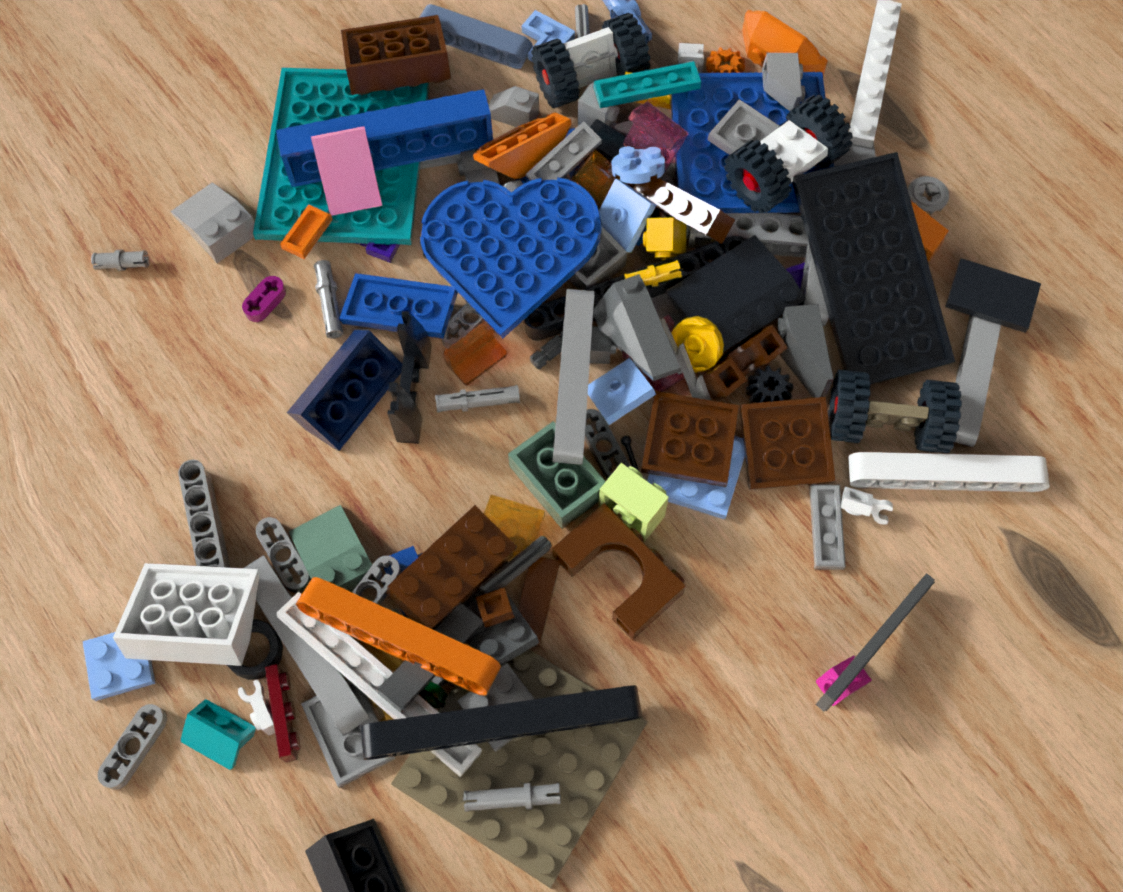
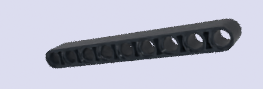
[524,235,746,341]
[360,685,643,760]

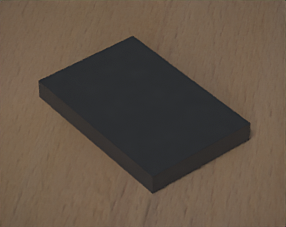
[945,258,1041,333]

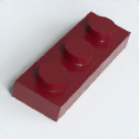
[265,664,301,763]

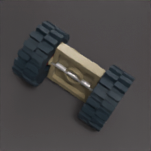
[828,370,962,454]

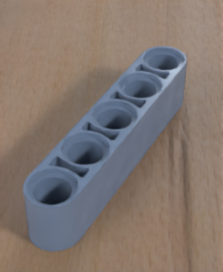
[419,4,533,69]

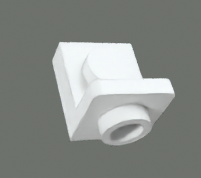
[678,43,704,73]

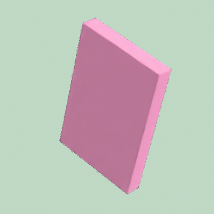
[311,126,382,216]

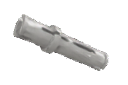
[314,260,343,339]
[435,385,520,413]
[463,783,561,812]

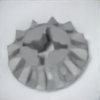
[908,176,949,214]

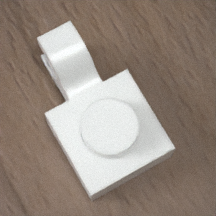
[841,487,893,525]
[238,680,275,736]

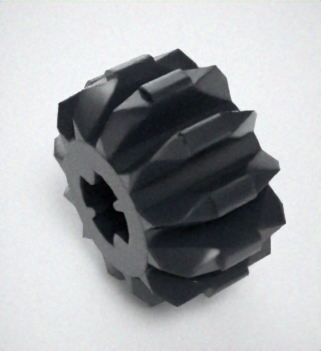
[745,365,794,404]

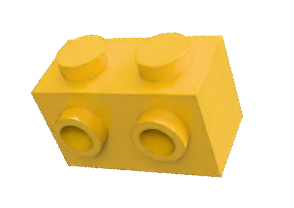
[643,218,687,261]

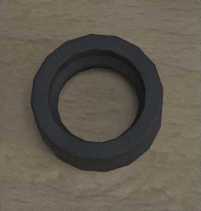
[227,619,283,680]

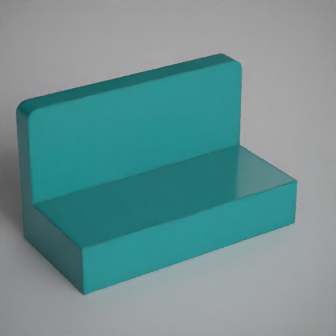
[181,699,256,770]

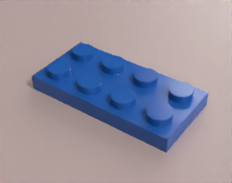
[339,273,458,339]

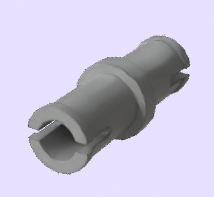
[91,249,149,271]

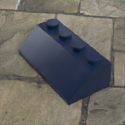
[287,330,403,451]

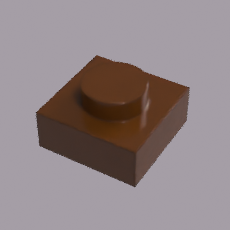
[476,587,515,628]

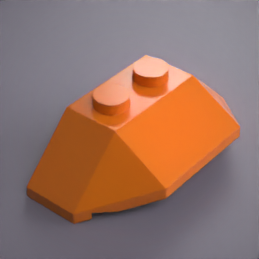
[742,10,828,76]
[473,112,572,180]

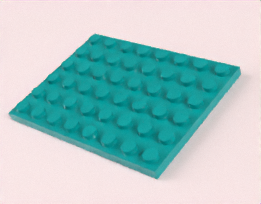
[253,68,429,245]

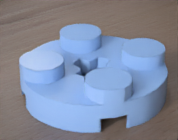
[612,146,665,184]

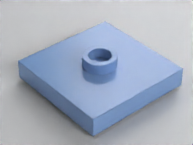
[599,179,656,253]
[588,358,656,425]

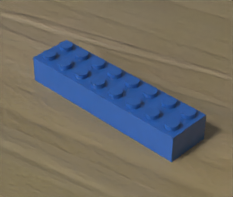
[276,89,493,187]

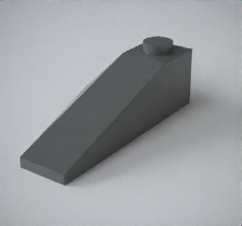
[593,274,681,381]

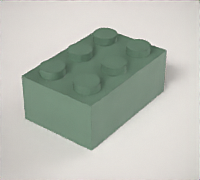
[508,421,606,529]

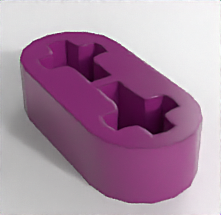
[242,276,286,322]

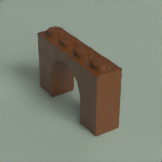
[552,503,686,641]

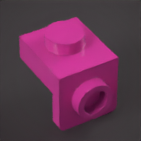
[816,655,872,706]

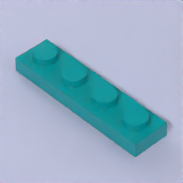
[593,61,701,108]

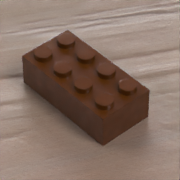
[387,505,517,630]

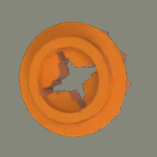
[706,47,745,73]

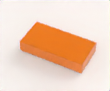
[280,205,333,259]

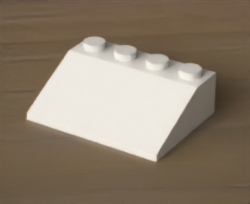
[113,563,259,666]

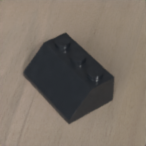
[305,819,406,892]

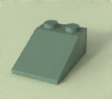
[289,505,376,592]

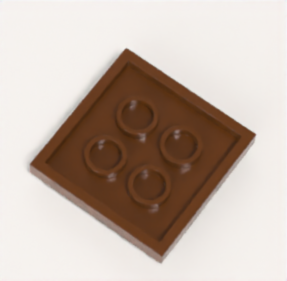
[641,391,739,487]
[739,397,836,490]

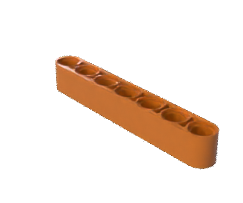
[296,577,501,696]

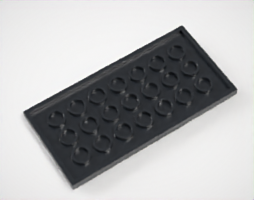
[792,152,955,384]

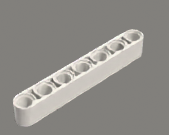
[848,452,1050,492]

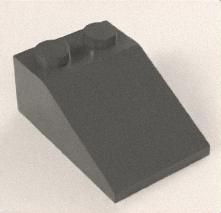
[777,304,833,398]

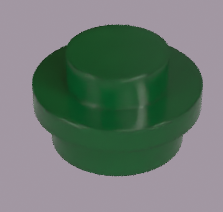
[419,682,448,709]

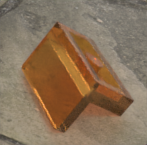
[443,321,507,386]

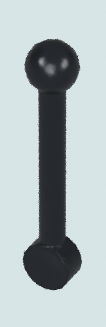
[621,435,640,472]

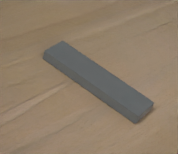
[378,603,483,713]

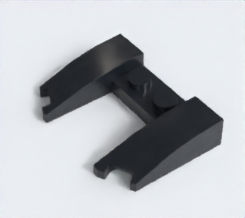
[387,311,432,444]

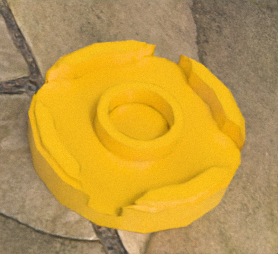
[671,316,724,372]

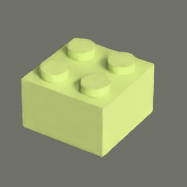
[599,463,669,542]

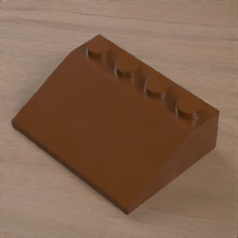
[341,15,451,95]

